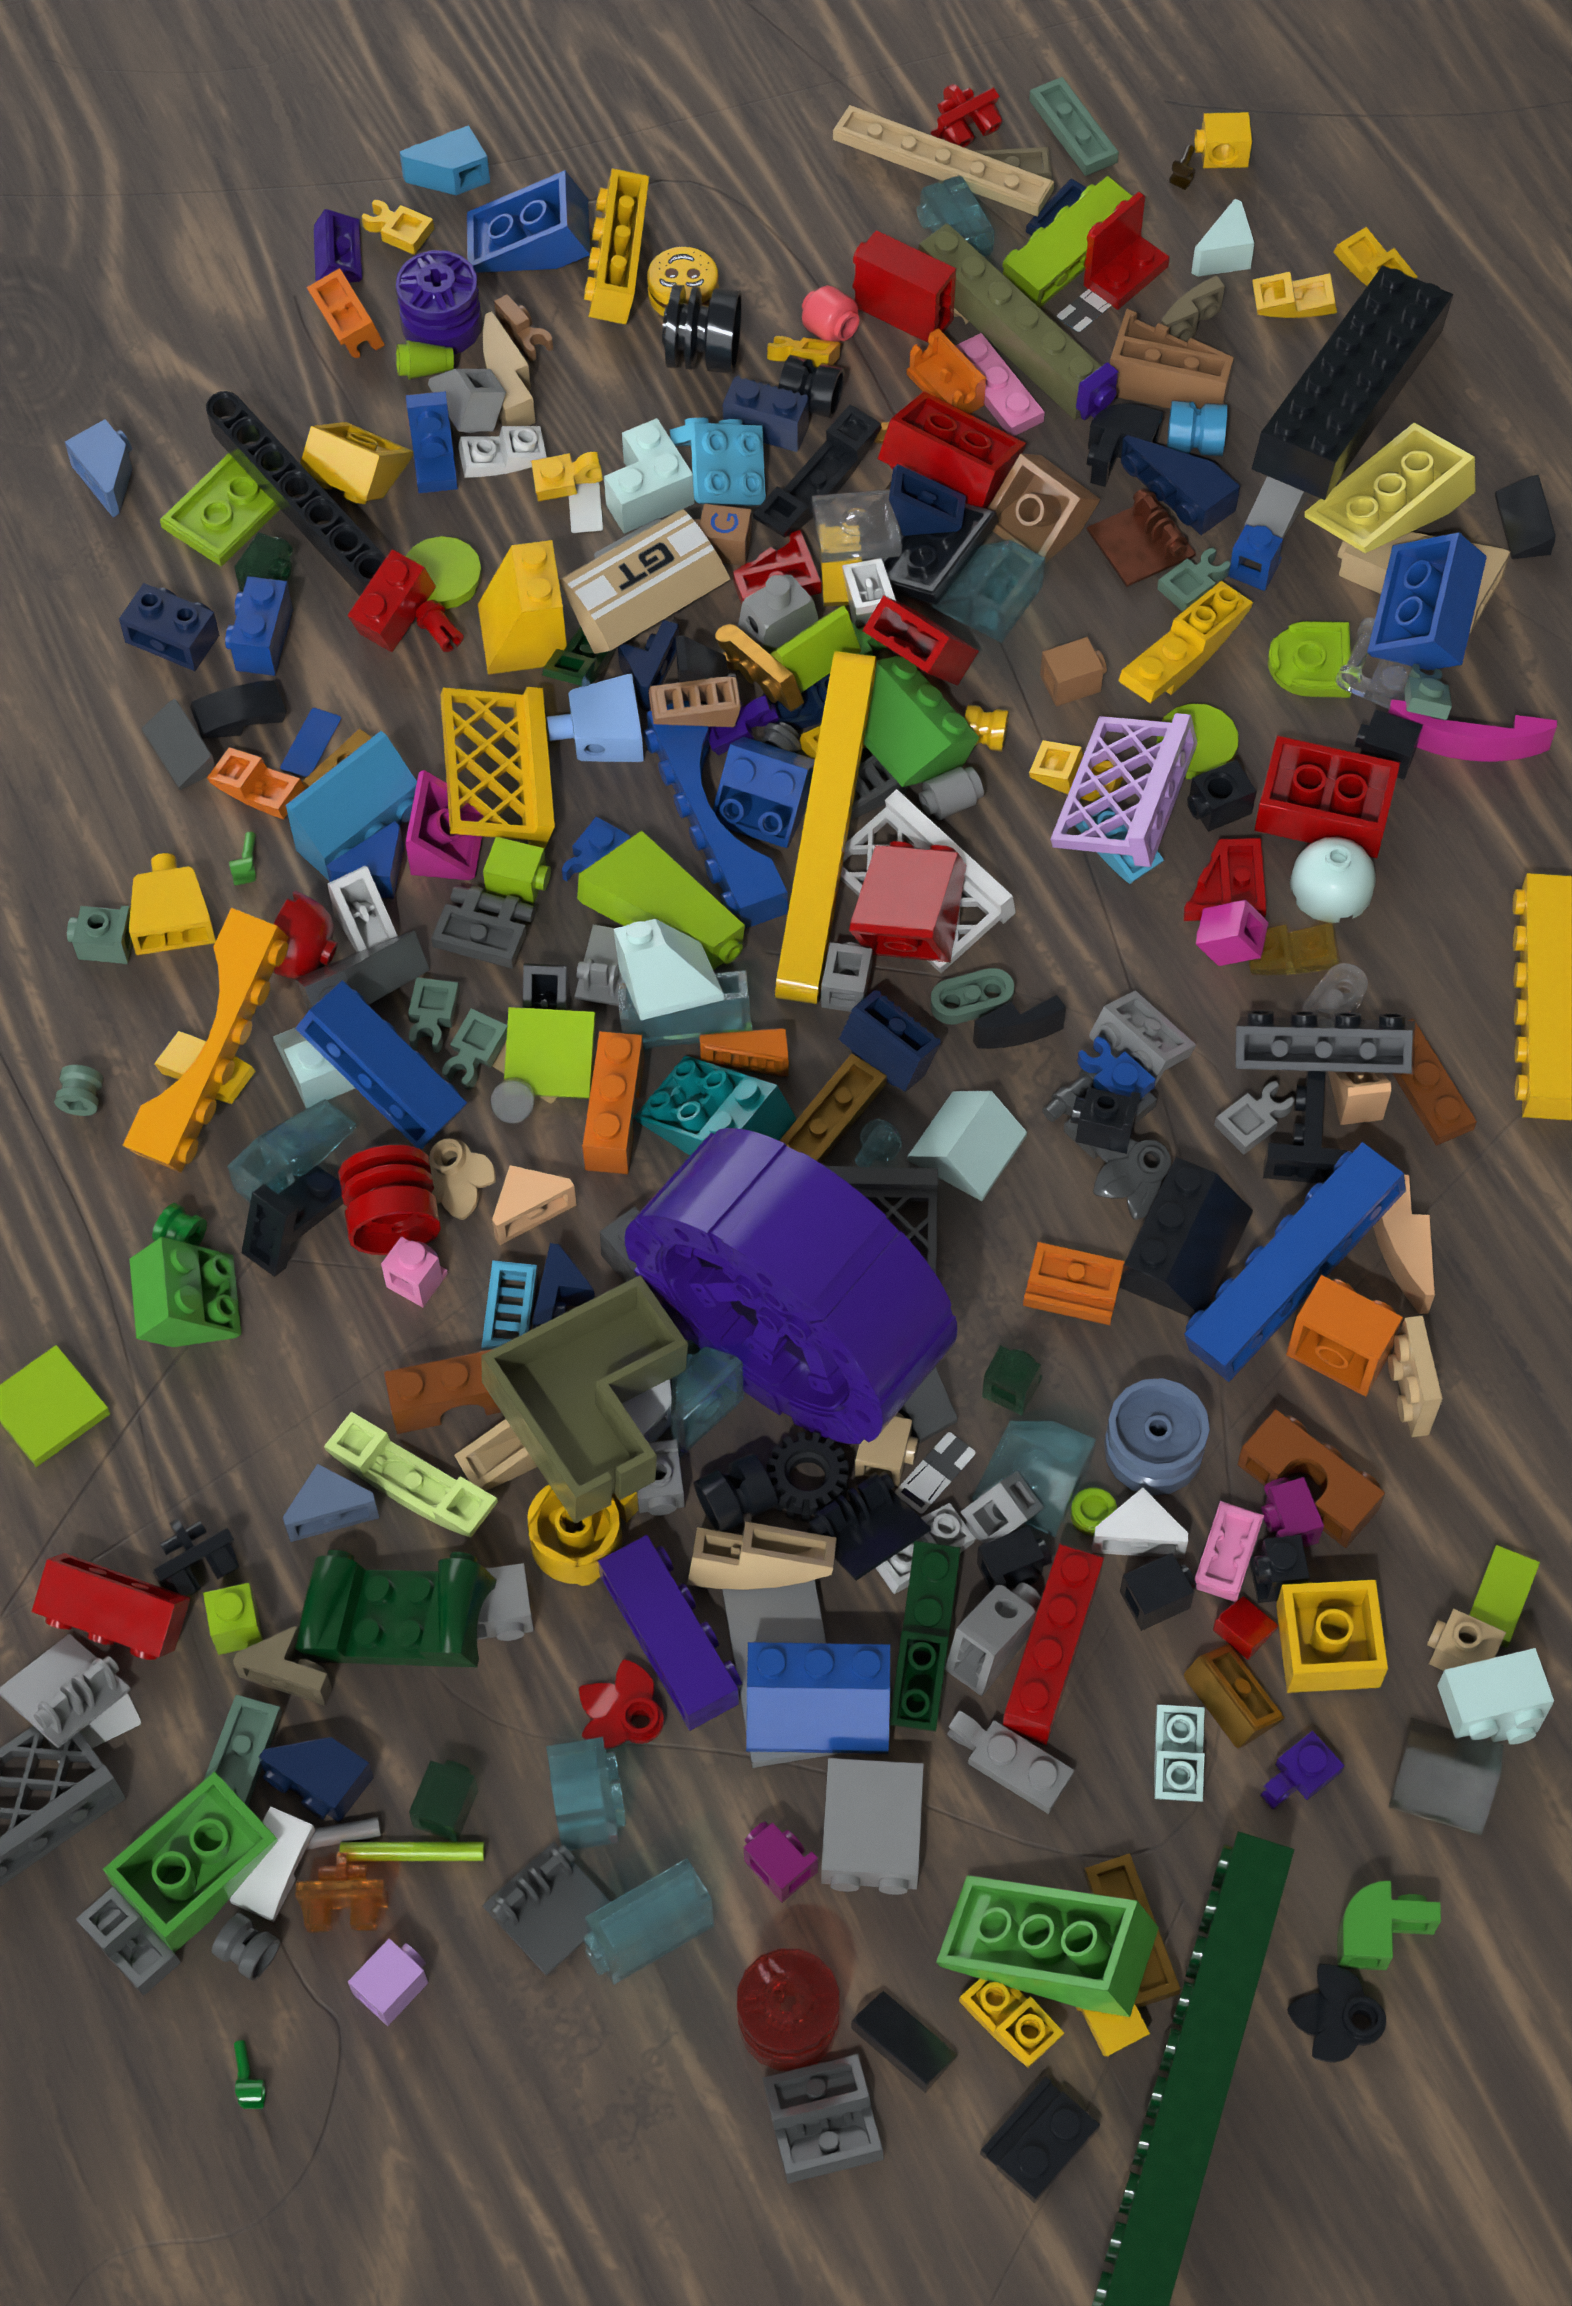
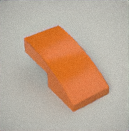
[207,747,305,820]

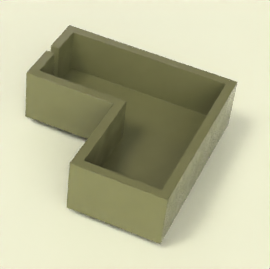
[481,1275,688,1524]

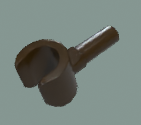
[1169,144,1195,190]

